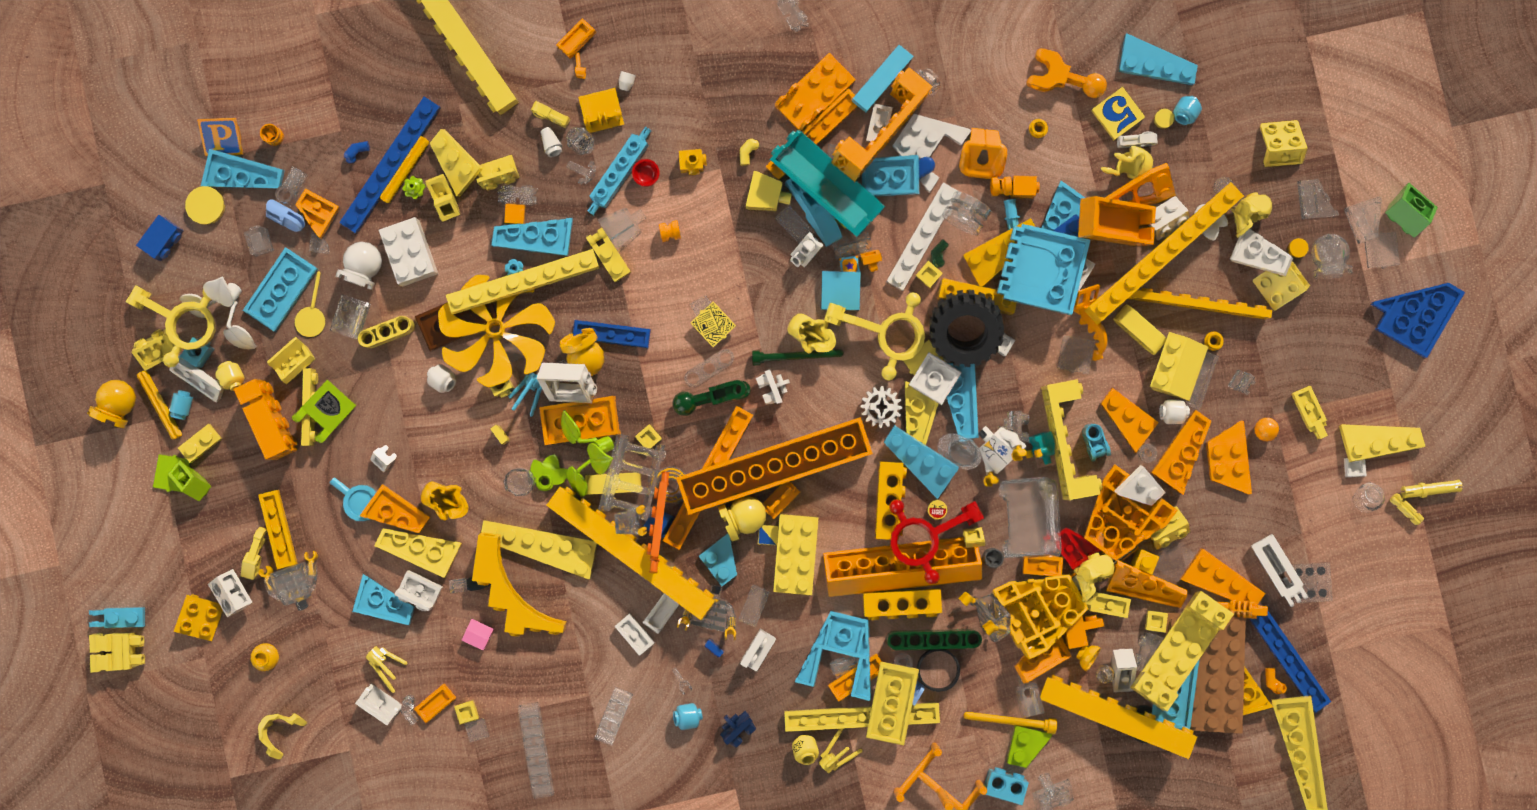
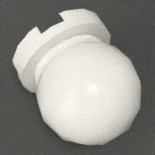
[336,242,382,290]

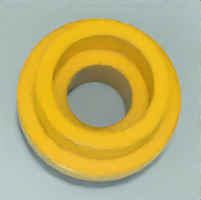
[1029,119,1048,138]
[1204,332,1224,351]

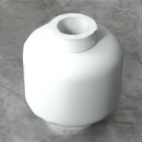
[427,364,456,393]
[1159,400,1190,424]

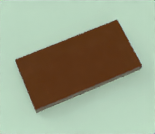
[415,302,497,352]

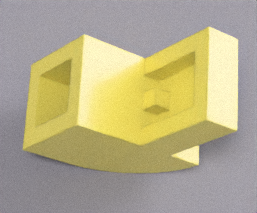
[426,174,460,222]

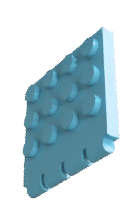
[997,224,1090,316]

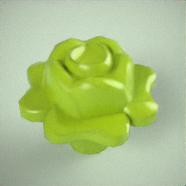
[402,176,426,199]

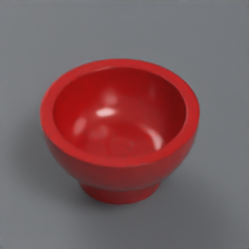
[632,159,660,187]

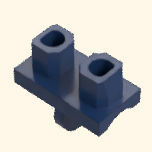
[720,711,756,748]

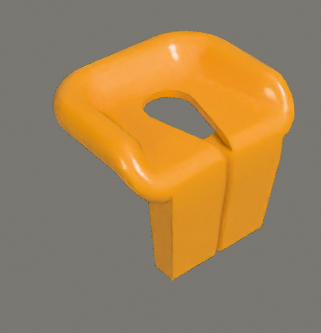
[959,128,1008,179]

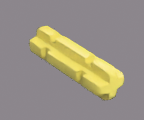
[1390,493,1424,525]

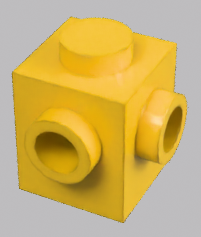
[679,149,707,175]

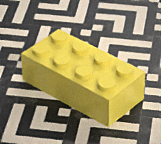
[773,514,818,595]

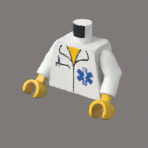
[978,426,1027,487]

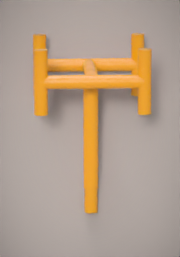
[894,743,987,810]

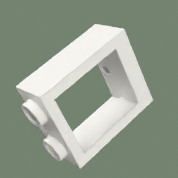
[537,363,597,403]

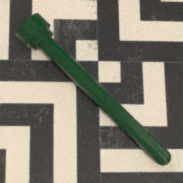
[752,349,844,366]

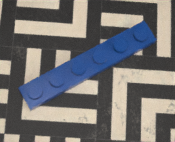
[1248,605,1331,713]

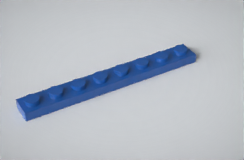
[339,96,441,234]

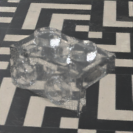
[330,294,371,340]
[1134,631,1164,671]

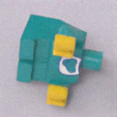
[1026,431,1055,465]

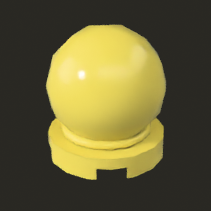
[718,496,766,542]

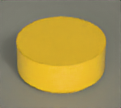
[1287,238,1309,258]

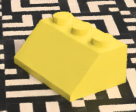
[1150,332,1209,402]

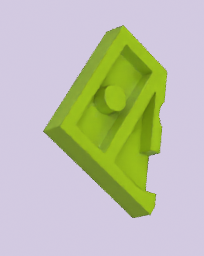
[1007,725,1052,768]

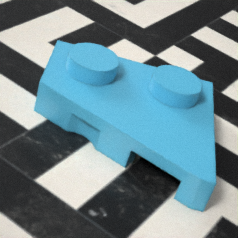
[699,533,737,586]

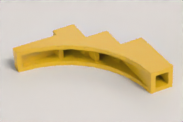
[472,532,567,637]

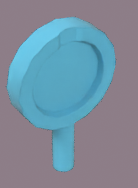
[330,477,377,521]

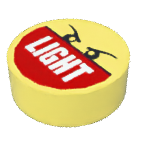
[927,500,947,519]

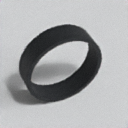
[917,649,960,692]

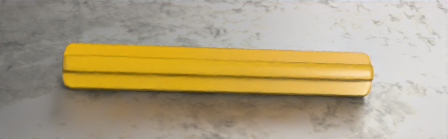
[380,136,429,203]
[137,370,182,440]

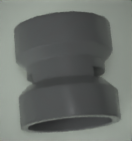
[982,548,1004,568]

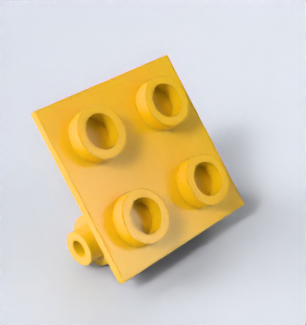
[578,88,624,134]
[173,594,223,641]

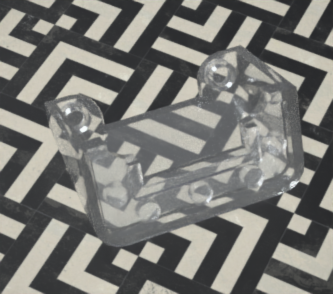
[999,477,1061,559]

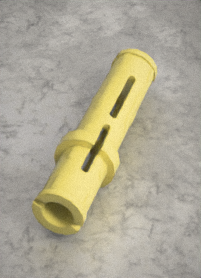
[1401,480,1462,499]

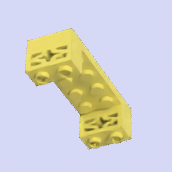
[1041,379,1102,500]
[1130,591,1234,711]

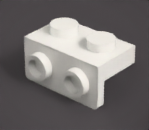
[1148,196,1189,240]
[394,570,443,611]

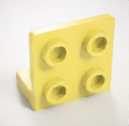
[1260,120,1307,167]
[476,155,520,190]
[1253,261,1310,311]

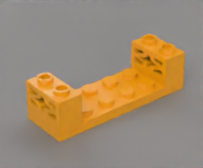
[831,67,933,182]

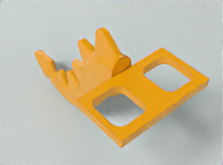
[1073,284,1107,361]

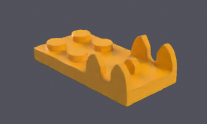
[775,53,856,131]
[539,396,621,445]

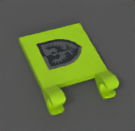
[291,379,356,443]

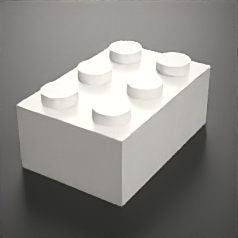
[379,217,438,287]

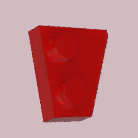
[1050,527,1101,570]

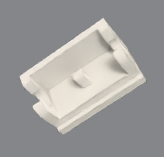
[355,684,403,725]

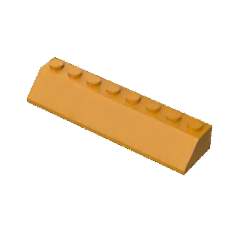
[823,537,982,597]

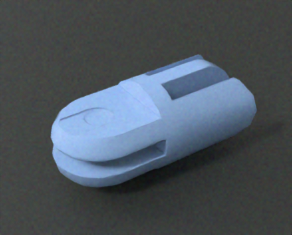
[266,199,305,232]

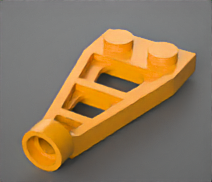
[1105,163,1176,205]

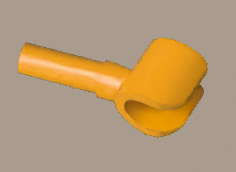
[575,52,586,79]

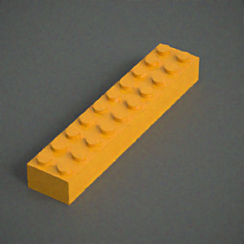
[676,417,873,515]

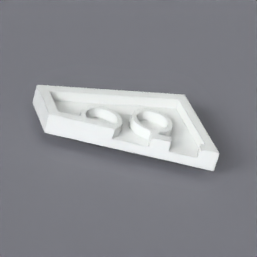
[1230,229,1293,276]

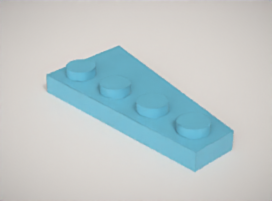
[1118,33,1198,85]
[201,149,285,189]
[1041,181,1085,231]
[492,218,573,256]
[947,363,979,439]
[884,425,959,499]

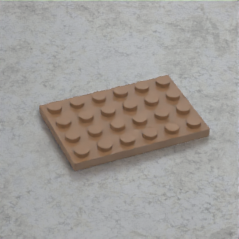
[1165,612,1246,734]

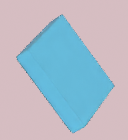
[821,271,861,310]

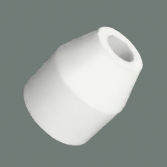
[619,71,636,91]

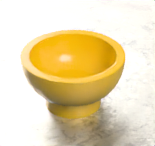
[250,643,279,671]
[1076,645,1101,672]

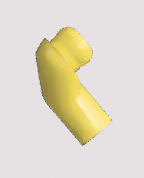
[740,139,759,166]

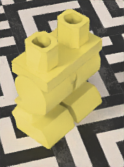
[89,633,145,673]

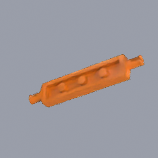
[647,471,670,574]

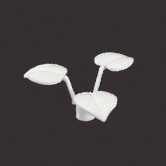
[180,277,257,350]

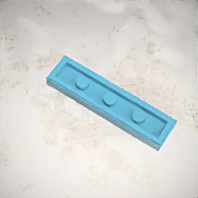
[852,45,914,113]

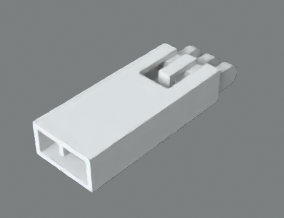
[1251,534,1308,607]

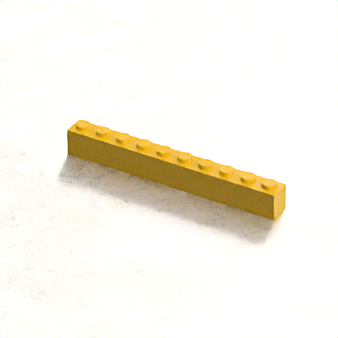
[1085,182,1244,325]
[546,487,717,620]

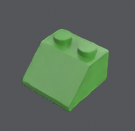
[1385,183,1438,238]

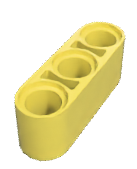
[1113,304,1167,355]
[358,316,415,348]
[585,472,642,495]

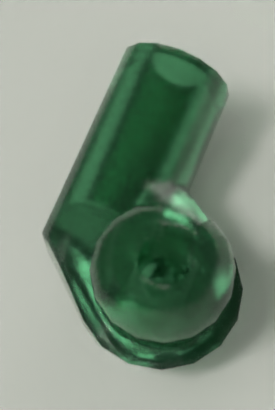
[931,239,949,268]

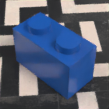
[136,215,184,261]

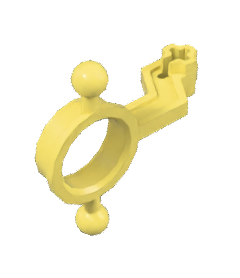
[126,285,216,368]
[824,292,925,381]

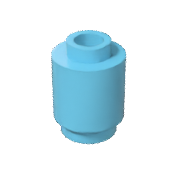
[169,390,193,420]

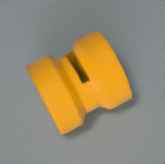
[260,124,284,146]
[990,176,1012,197]
[659,220,681,242]

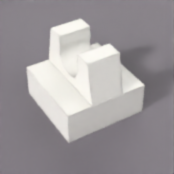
[370,445,397,472]

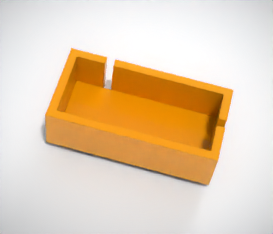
[1078,196,1156,247]
[234,379,298,460]

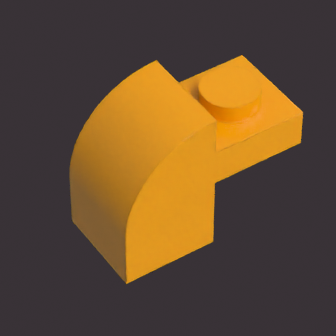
[1063,615,1104,649]

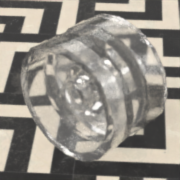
[942,191,992,236]

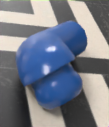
[344,141,370,163]

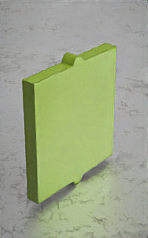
[153,454,190,492]

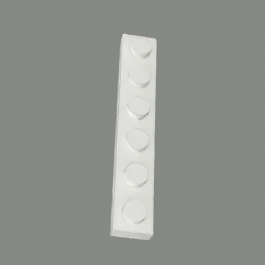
[886,183,959,291]

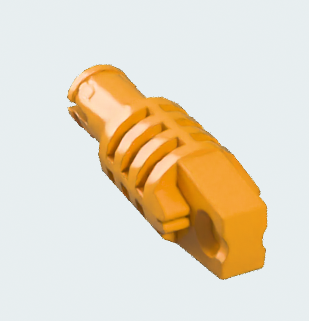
[1218,600,1268,619]

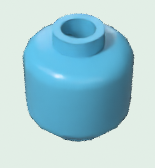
[1173,96,1202,125]
[673,703,703,730]

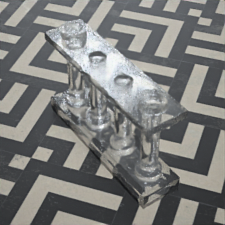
[598,434,666,521]

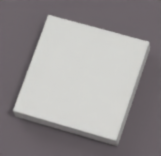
[909,352,962,405]

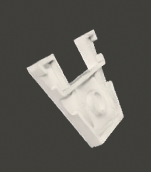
[892,114,971,193]

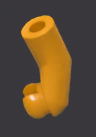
[1265,668,1287,694]

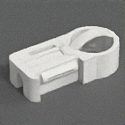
[1117,131,1158,148]

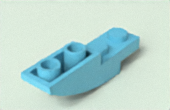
[785,178,843,247]

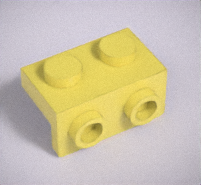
[267,337,315,384]
[1150,506,1190,550]

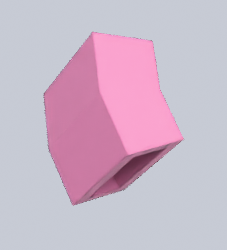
[462,619,494,651]

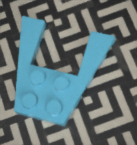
[795,611,871,701]

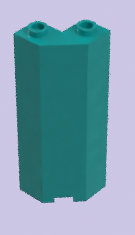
[770,130,886,237]

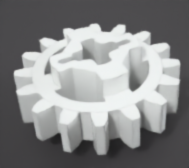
[860,386,902,428]

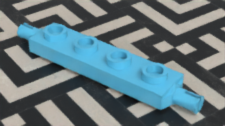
[587,127,652,216]

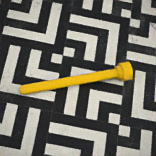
[963,712,1057,734]

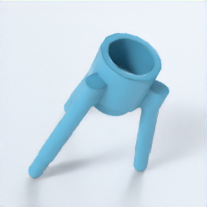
[508,373,542,417]

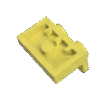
[132,329,175,371]

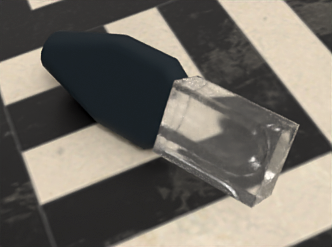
[449,577,491,594]

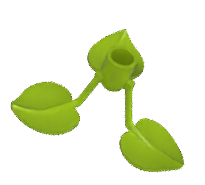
[561,410,614,497]

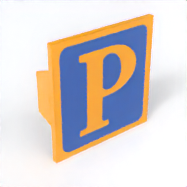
[197,118,243,156]

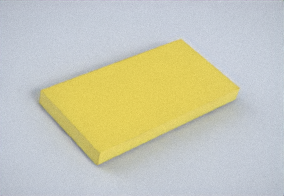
[866,662,919,745]

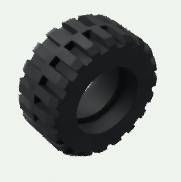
[929,290,1004,367]

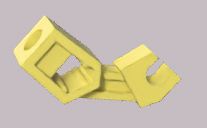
[240,527,267,580]

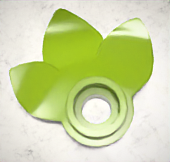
[530,454,568,491]

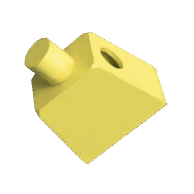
[746,171,792,211]

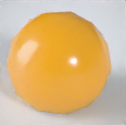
[1254,418,1279,441]

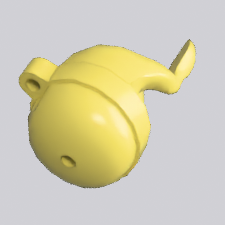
[1101,146,1153,179]

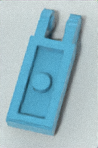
[89,607,145,628]

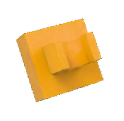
[860,250,882,272]

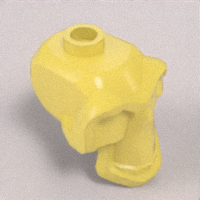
[1230,192,1272,238]
[787,313,836,354]
[1073,553,1115,602]

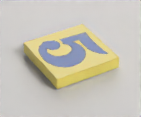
[1091,87,1145,141]

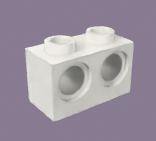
[208,569,252,618]

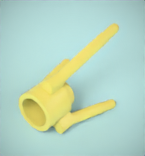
[366,646,407,693]
[819,728,863,773]

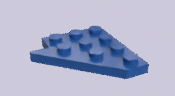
[1370,283,1465,358]

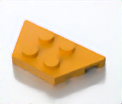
[1206,421,1252,494]

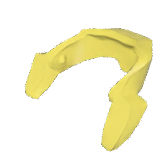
[258,714,307,759]

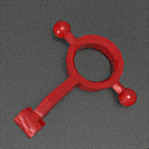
[889,499,984,585]

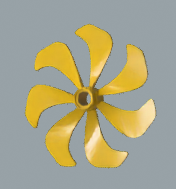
[438,275,555,388]

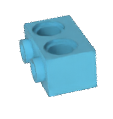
[984,767,1029,805]

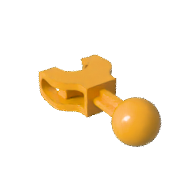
[1026,48,1107,98]

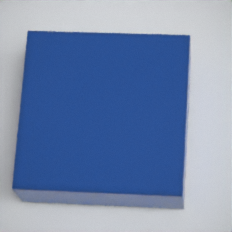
[705,638,724,657]

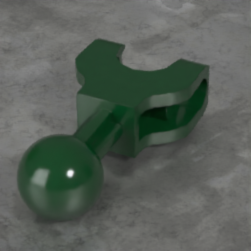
[672,380,751,416]

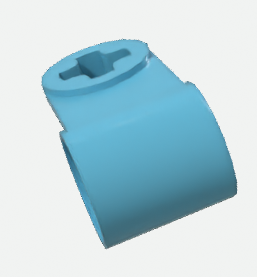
[1082,424,1111,462]

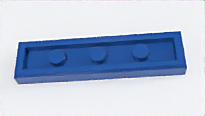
[573,320,651,349]

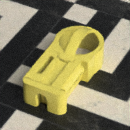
[531,101,570,128]

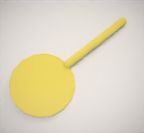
[295,271,325,337]

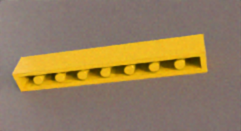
[1039,674,1197,759]

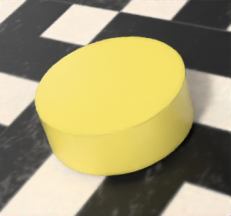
[1154,109,1174,129]

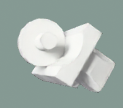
[790,232,823,267]
[756,370,790,405]

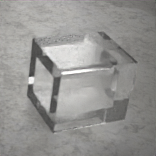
[244,225,274,257]

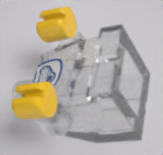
[614,505,647,536]

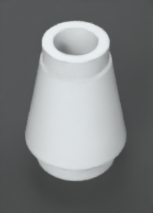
[541,127,563,157]

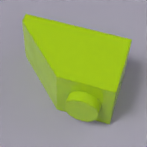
[168,460,211,501]

